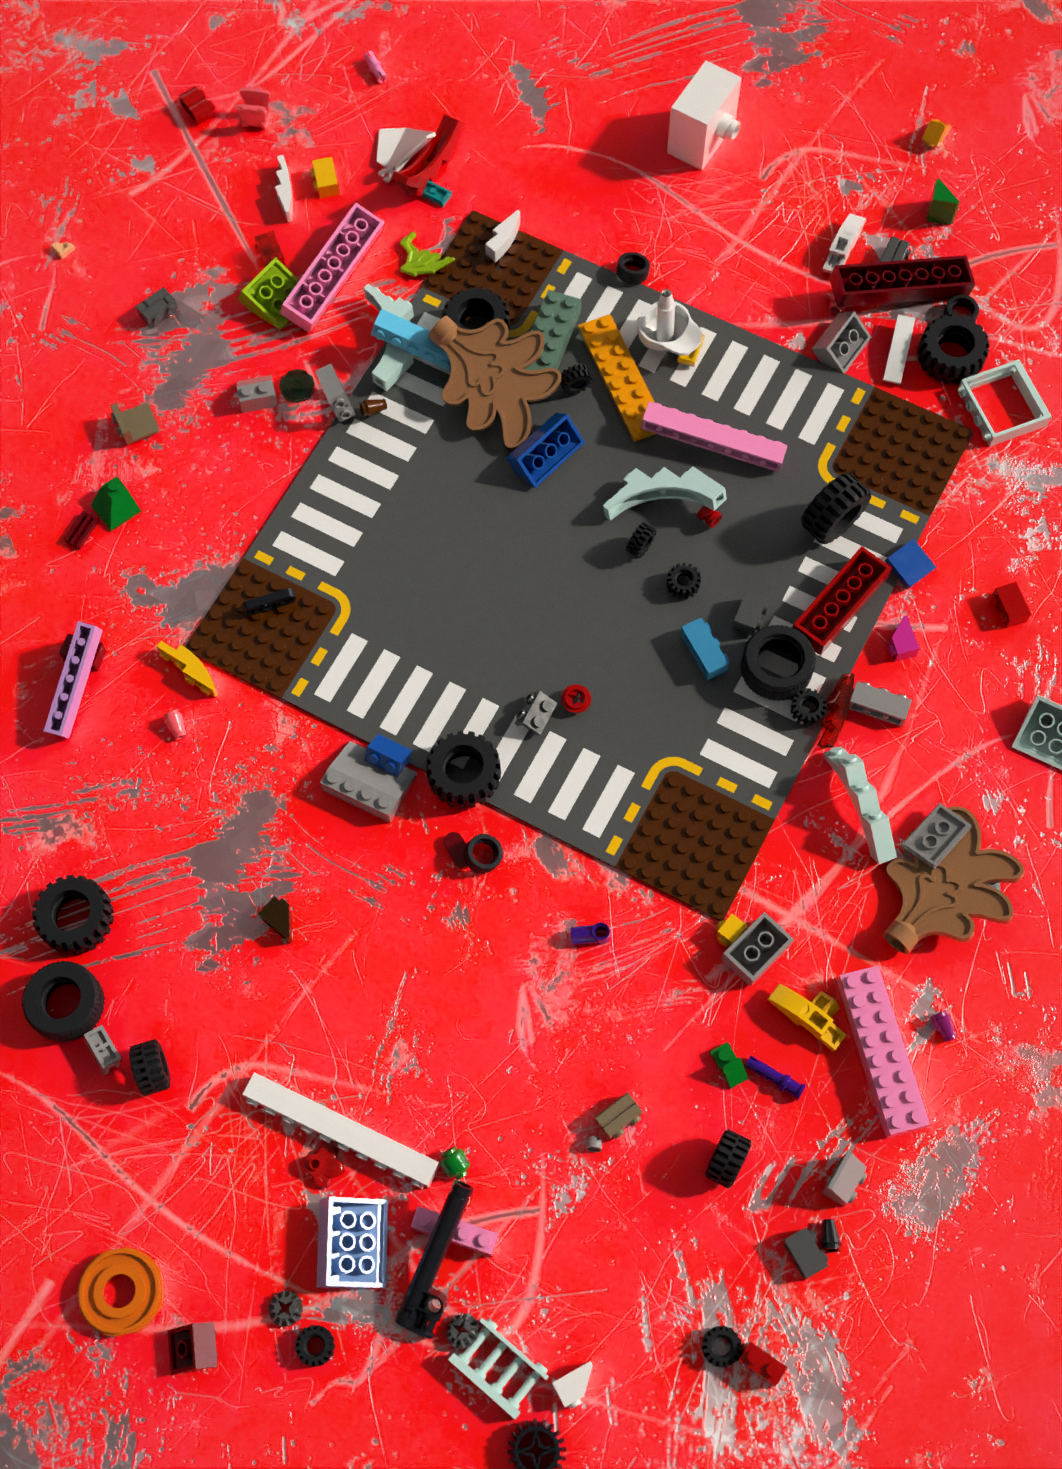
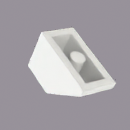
[552,1361,593,1409]

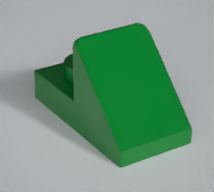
[710,1042,748,1089]

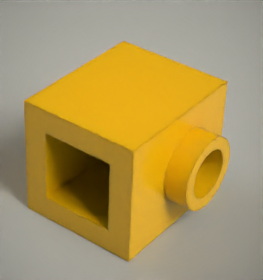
[716,914,748,947]

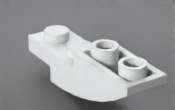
[823,213,866,274]

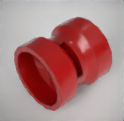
[697,506,723,529]

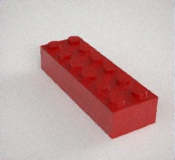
[792,546,892,656]

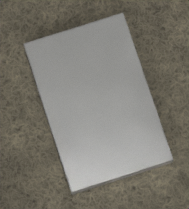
[902,803,972,869]

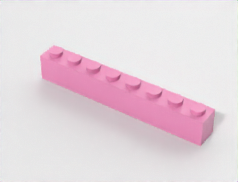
[640,402,788,472]

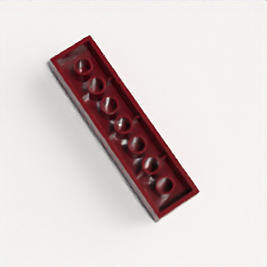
[829,255,976,308]

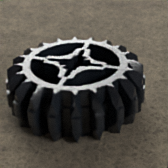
[507,1419,567,1469]

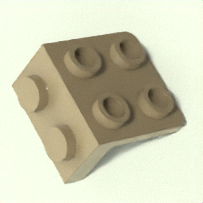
[110,403,160,445]

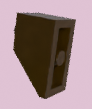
[258,896,292,944]

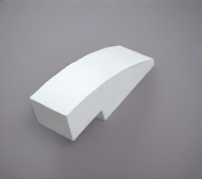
[485,210,521,262]

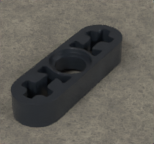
[241,588,296,616]

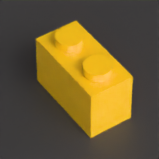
[310,157,340,198]

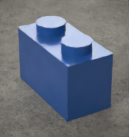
[365,734,412,777]

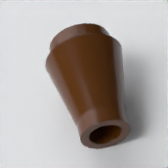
[359,399,387,417]

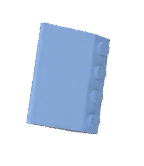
[317,1197,388,1288]

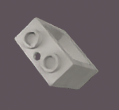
[315,364,356,422]

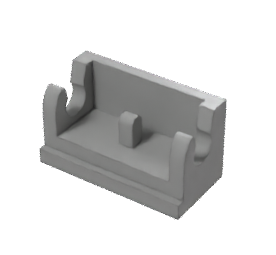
[83,1025,122,1075]

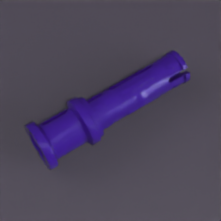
[744,1055,806,1101]

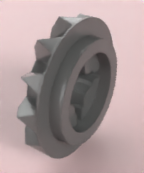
[268,1291,303,1327]
[445,1312,479,1349]

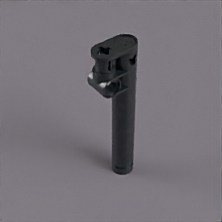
[395,1180,474,1339]

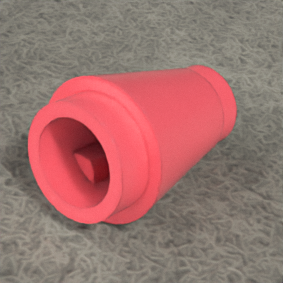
[164,710,187,740]

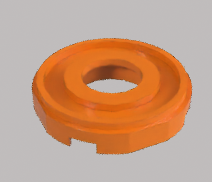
[78,1247,165,1337]

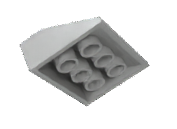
[320,741,418,823]

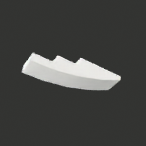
[275,155,293,223]
[883,314,915,385]

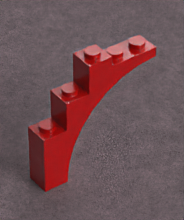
[391,114,464,198]

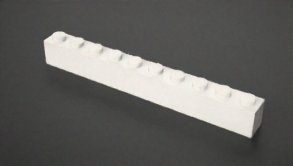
[242,1072,440,1189]

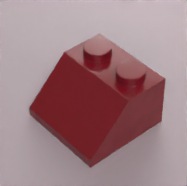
[168,1322,218,1375]

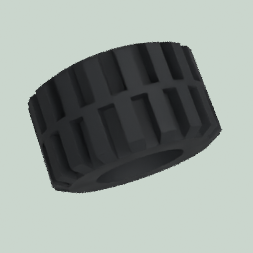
[129,1039,171,1096]
[705,1129,751,1189]

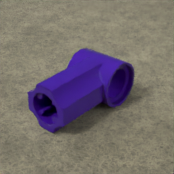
[570,922,610,945]

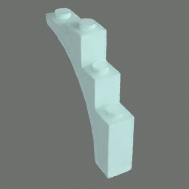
[363,284,414,392]
[603,466,727,521]
[824,746,897,864]

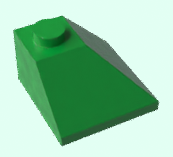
[91,476,141,532]

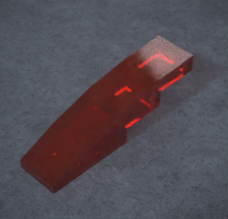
[817,673,855,749]

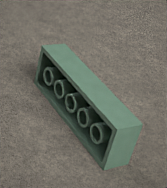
[525,290,581,370]

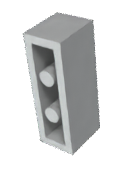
[848,682,912,727]

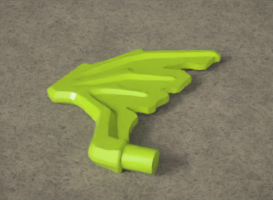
[400,231,455,277]

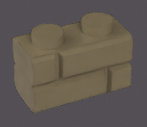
[594,1092,643,1140]

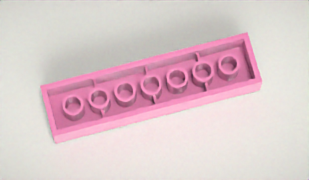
[280,203,385,333]
[836,965,931,1139]

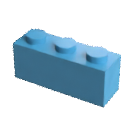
[680,618,730,681]

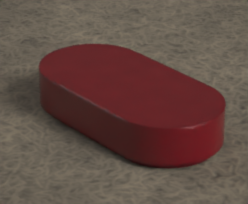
[444,832,468,869]

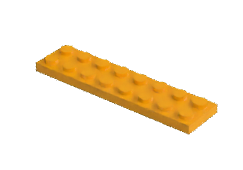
[578,314,656,442]

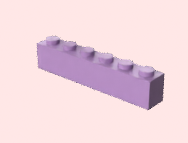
[44,621,103,739]

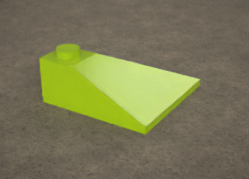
[237,257,299,330]

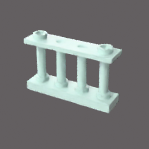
[448,1318,549,1420]

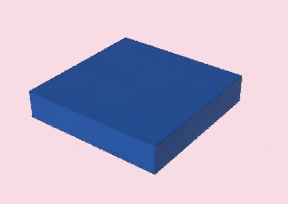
[884,538,936,590]

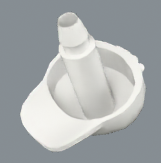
[637,289,702,356]

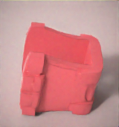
[235,86,270,129]

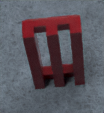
[64,511,100,550]

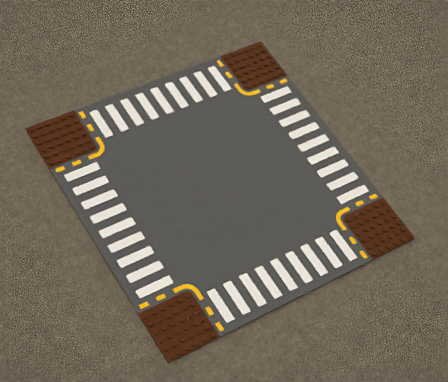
[185,211,973,921]

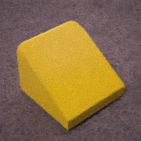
[811,991,839,1018]

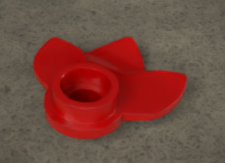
[304,1146,345,1188]

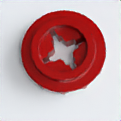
[561,684,591,714]

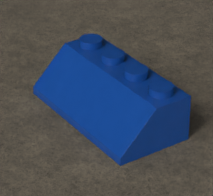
[506,413,585,488]

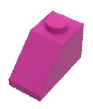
[888,616,920,661]

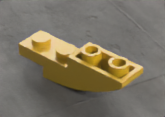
[157,641,218,697]
[767,984,846,1051]

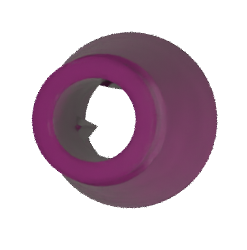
[931,1010,957,1042]

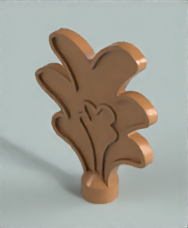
[428,316,561,450]
[883,806,1024,954]

